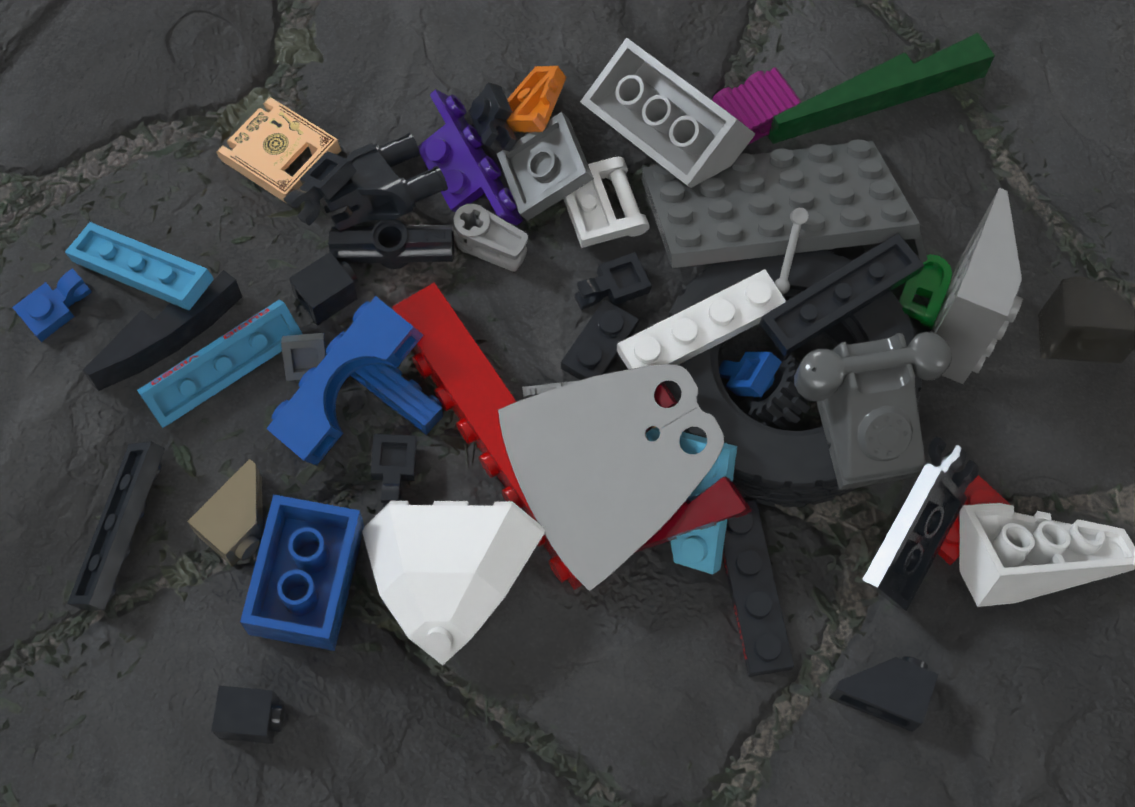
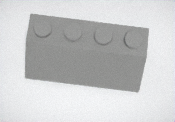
[580,38,755,188]

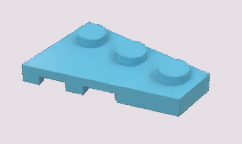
[651,427,737,574]

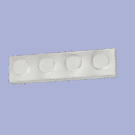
[617,269,786,369]

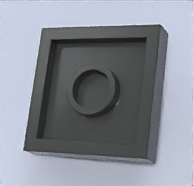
[497,112,594,221]

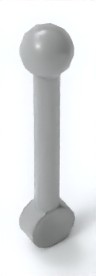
[774,208,809,295]

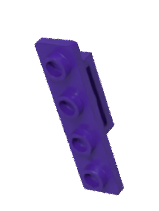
[418,89,523,226]

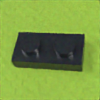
[560,299,639,380]

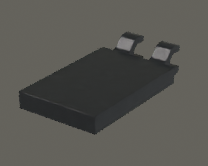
[863,437,979,611]

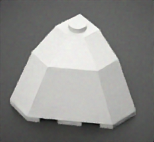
[362,501,545,665]

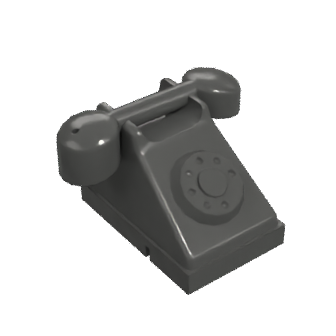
[794,332,952,490]

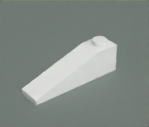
[959,503,1135,607]

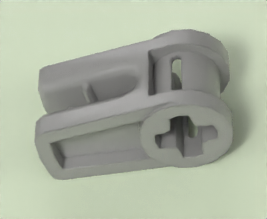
[453,204,528,272]

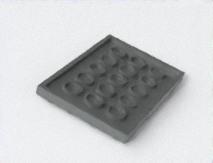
[642,140,920,268]

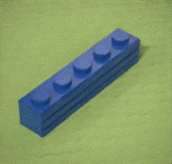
[326,331,443,435]

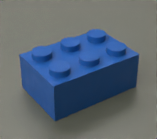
[240,495,365,651]

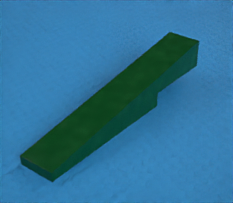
[768,33,995,144]

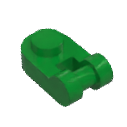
[898,254,952,330]

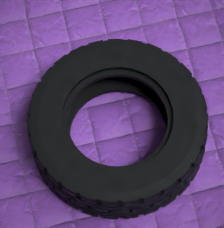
[664,250,922,507]

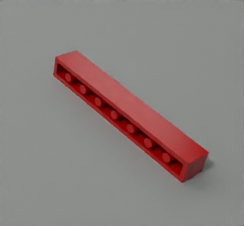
[392,282,583,590]

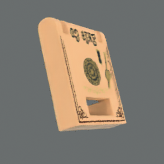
[217,97,341,204]

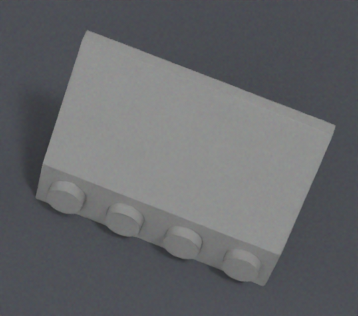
[930,188,1023,384]

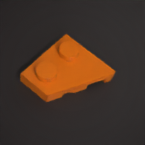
[507,66,567,132]

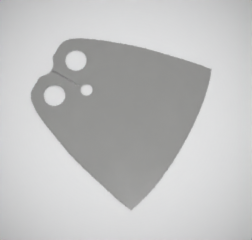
[498,364,724,591]

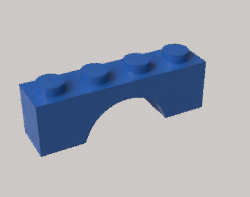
[266,296,424,466]

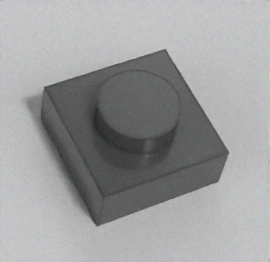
[281,333,327,381]

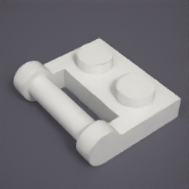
[563,157,650,248]

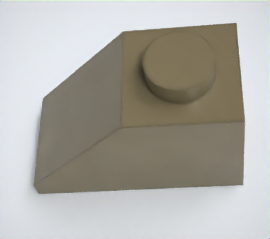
[187,459,263,567]

